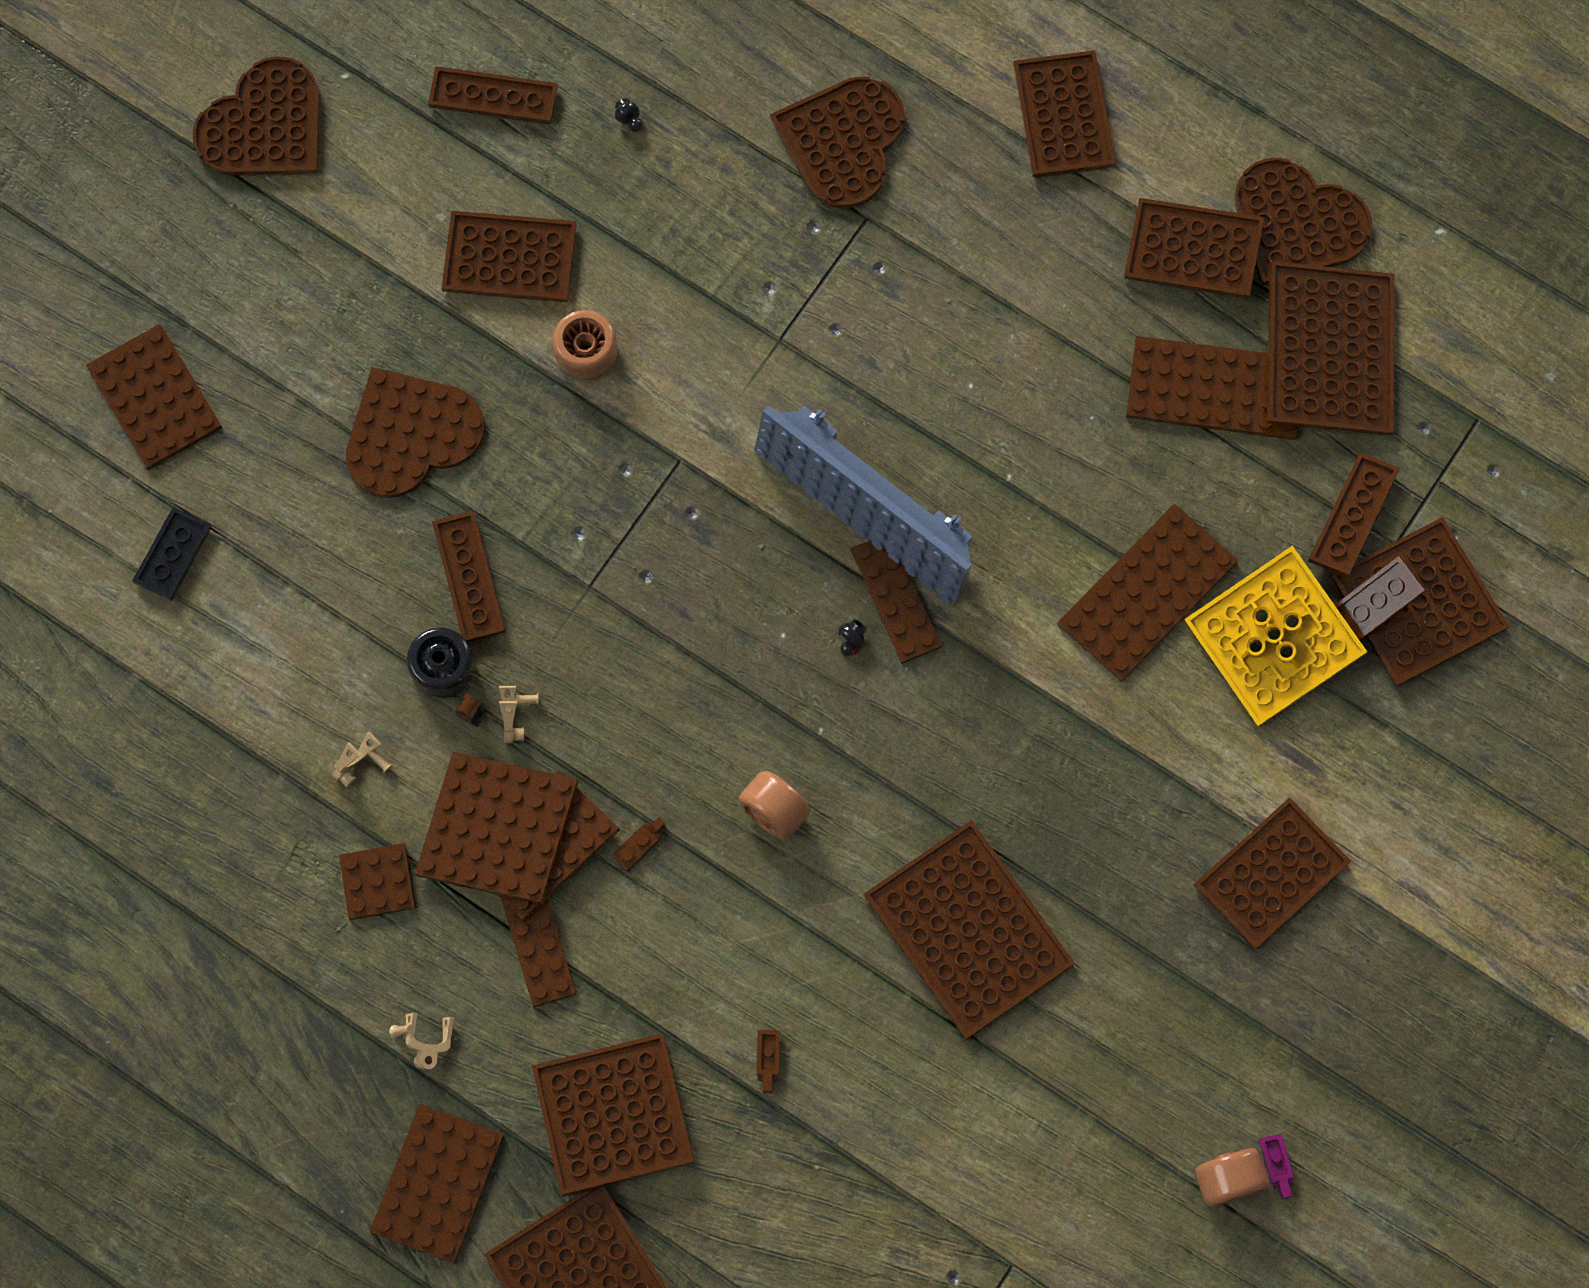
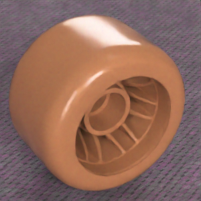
[552,310,618,379]
[738,771,810,840]
[1195,1148,1269,1207]

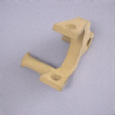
[499,686,538,743]
[331,731,393,788]
[389,1013,454,1070]

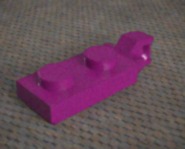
[1258,1134,1294,1199]

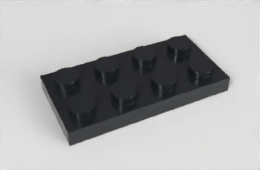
[132,507,212,601]

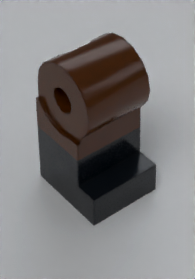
[456,694,487,727]

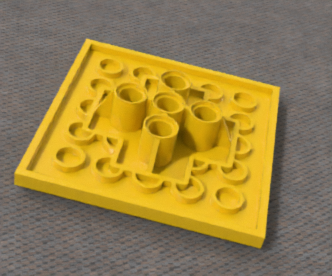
[1184,545,1368,727]

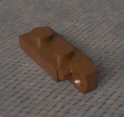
[611,817,666,872]
[756,1030,780,1094]

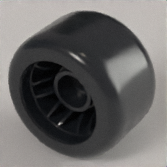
[407,627,474,698]

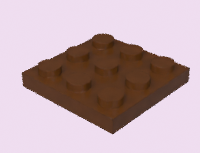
[339,843,415,920]

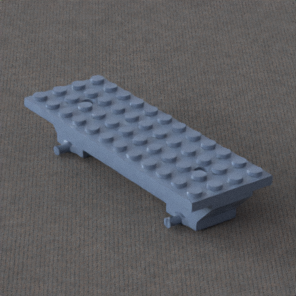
[754,406,973,606]

